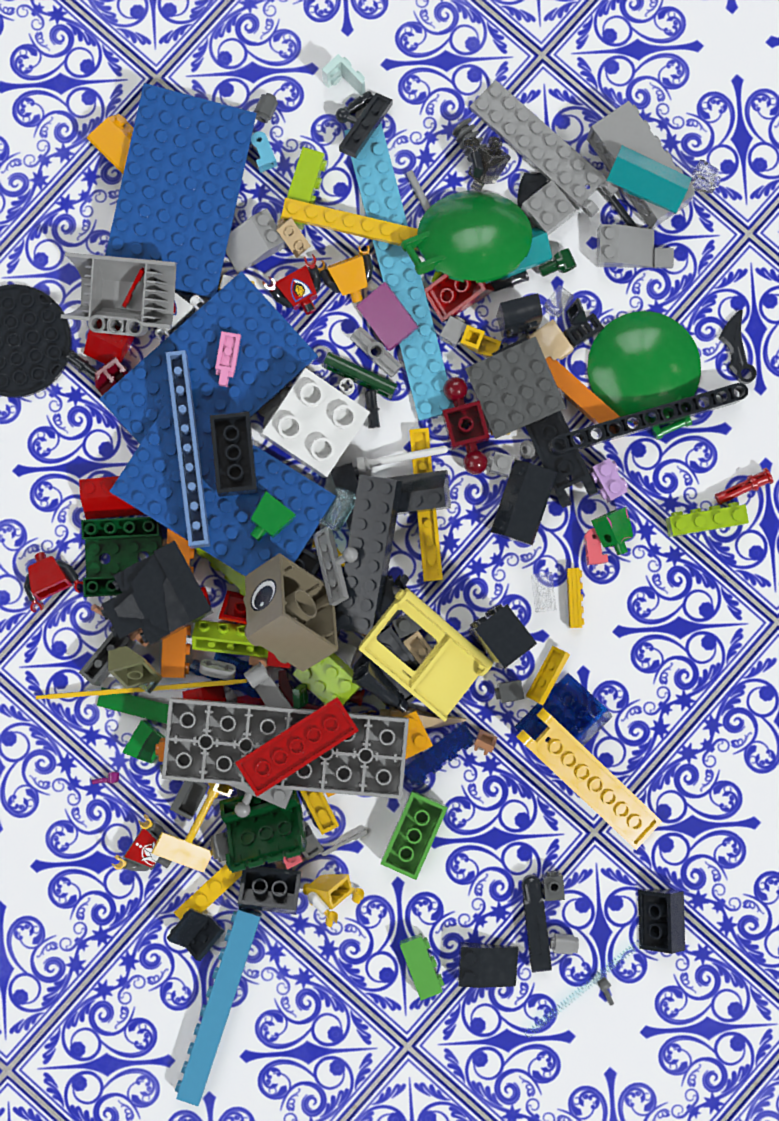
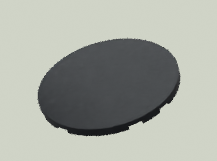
[0,284,72,398]

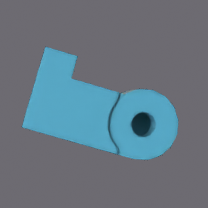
[251,131,277,173]

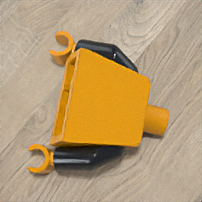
[318,245,373,303]

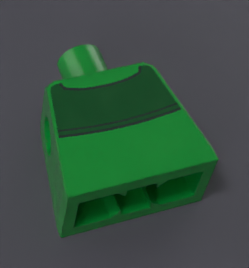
[122,720,166,764]

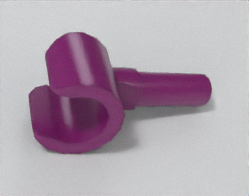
[92,772,119,784]

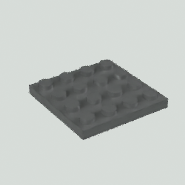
[465,337,566,439]

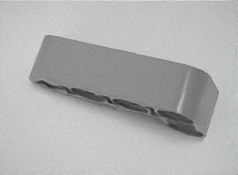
[244,662,293,708]

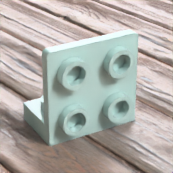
[322,54,365,97]

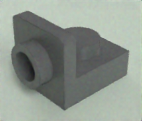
[302,825,324,860]

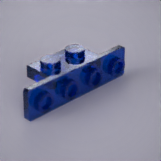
[189,652,260,698]

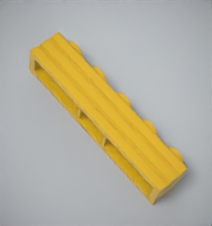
[566,568,584,628]

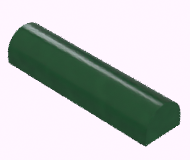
[323,352,398,400]

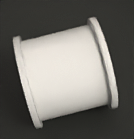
[339,378,355,395]

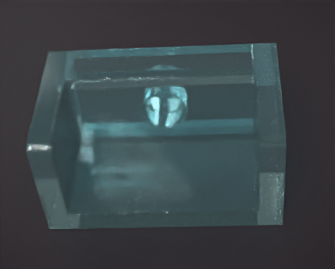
[318,487,356,531]

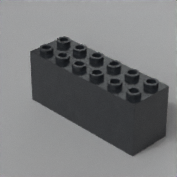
[468,604,537,669]

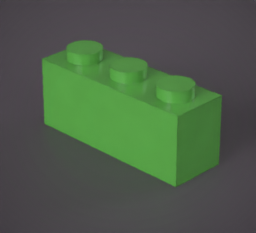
[400,933,445,1000]

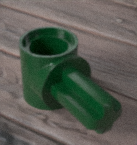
[538,248,577,277]

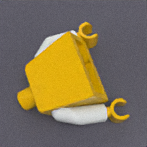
[303,874,364,927]

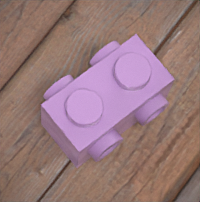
[590,458,628,503]

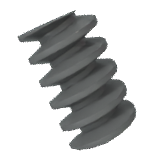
[452,118,490,163]

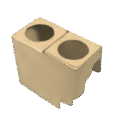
[528,319,574,360]

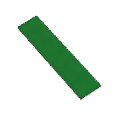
[97,687,169,724]

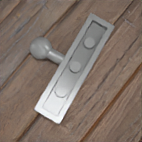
[313,526,358,606]
[230,785,293,818]

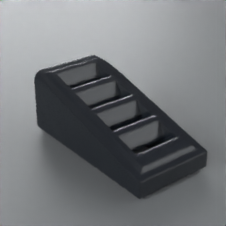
[563,313,604,349]

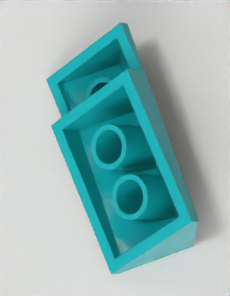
[606,145,692,214]
[485,227,553,283]

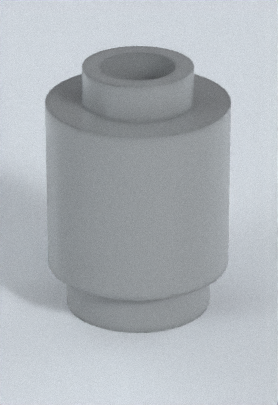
[549,933,579,955]

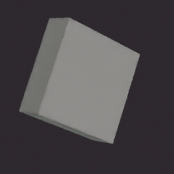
[654,248,674,269]

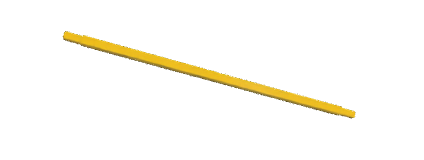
[35,679,248,699]

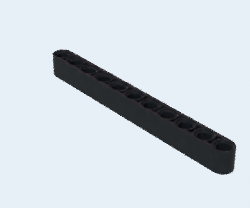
[548,383,748,456]

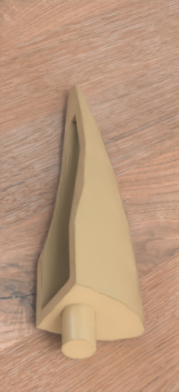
[379,706,466,729]

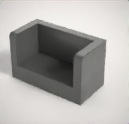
[170,781,209,820]

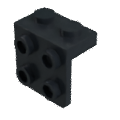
[167,908,225,961]

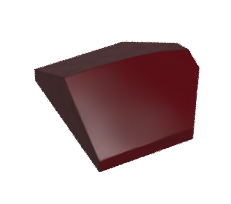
[95,357,128,396]

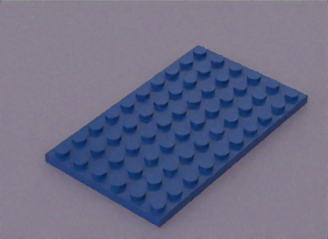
[105,83,257,298]
[99,271,318,444]
[109,398,336,576]

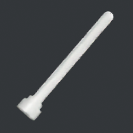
[357,446,448,473]

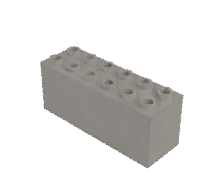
[587,101,695,229]

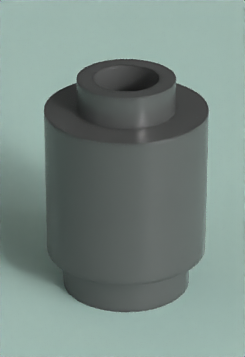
[254,93,278,123]
[210,832,229,862]

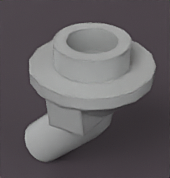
[520,440,537,459]

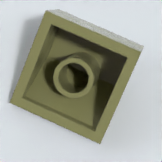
[108,646,162,689]

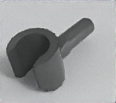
[598,977,614,1006]

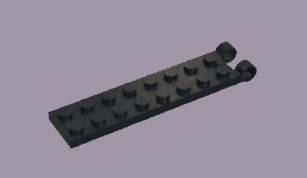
[492,337,598,508]

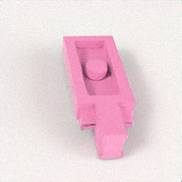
[215,331,241,387]

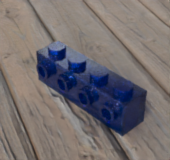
[404,722,475,785]

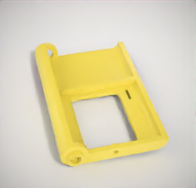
[358,588,493,722]

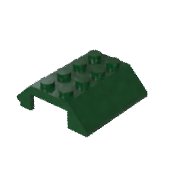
[219,790,307,873]

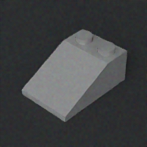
[226,208,287,274]
[597,224,654,268]

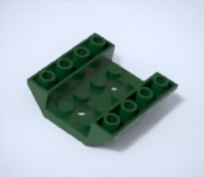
[81,517,163,597]

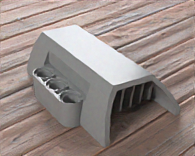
[61,252,177,336]

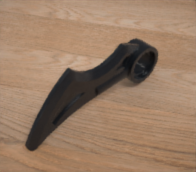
[517,172,550,208]
[719,310,757,384]

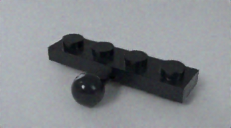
[335,93,393,158]

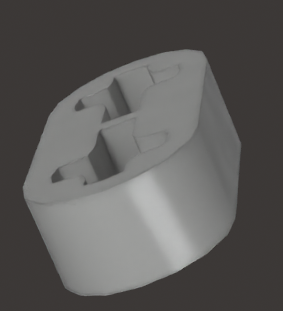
[199,659,236,680]

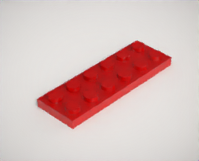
[235,697,359,797]

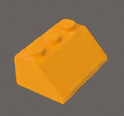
[87,114,134,174]

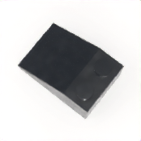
[458,942,518,988]

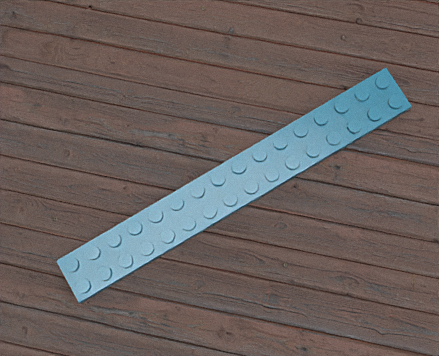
[344,122,454,421]

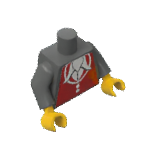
[111,814,172,871]

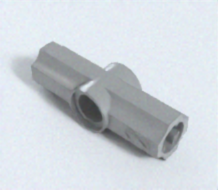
[350,327,403,378]

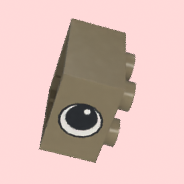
[243,553,338,672]

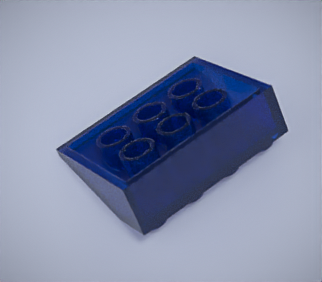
[514,673,613,746]

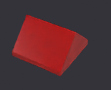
[219,590,247,624]

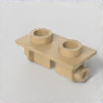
[276,218,311,258]

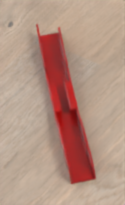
[122,267,145,308]

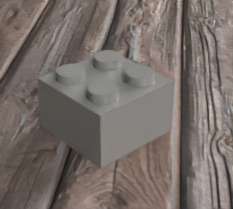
[521,180,576,235]

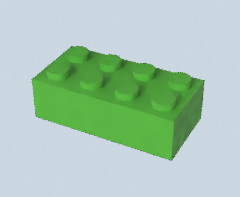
[380,790,448,880]

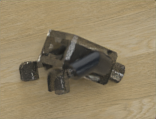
[464,137,511,192]

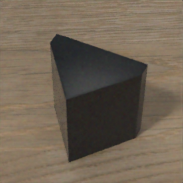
[566,298,587,325]

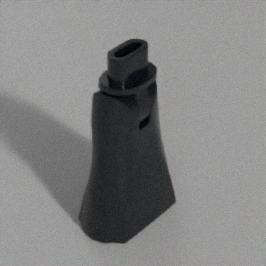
[352,655,408,713]

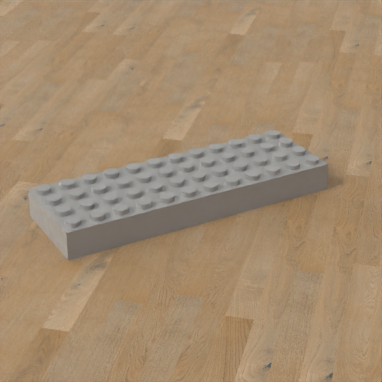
[162,697,409,799]

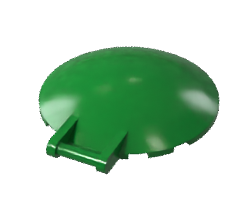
[401,190,532,283]
[587,311,701,440]

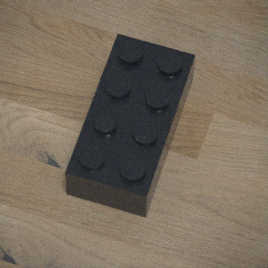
[210,412,258,497]

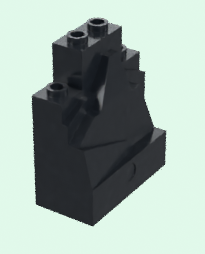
[101,541,214,646]

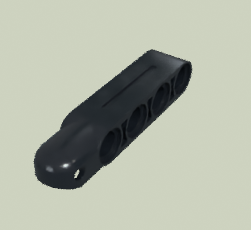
[521,875,552,973]

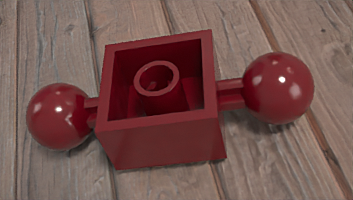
[442,377,490,475]

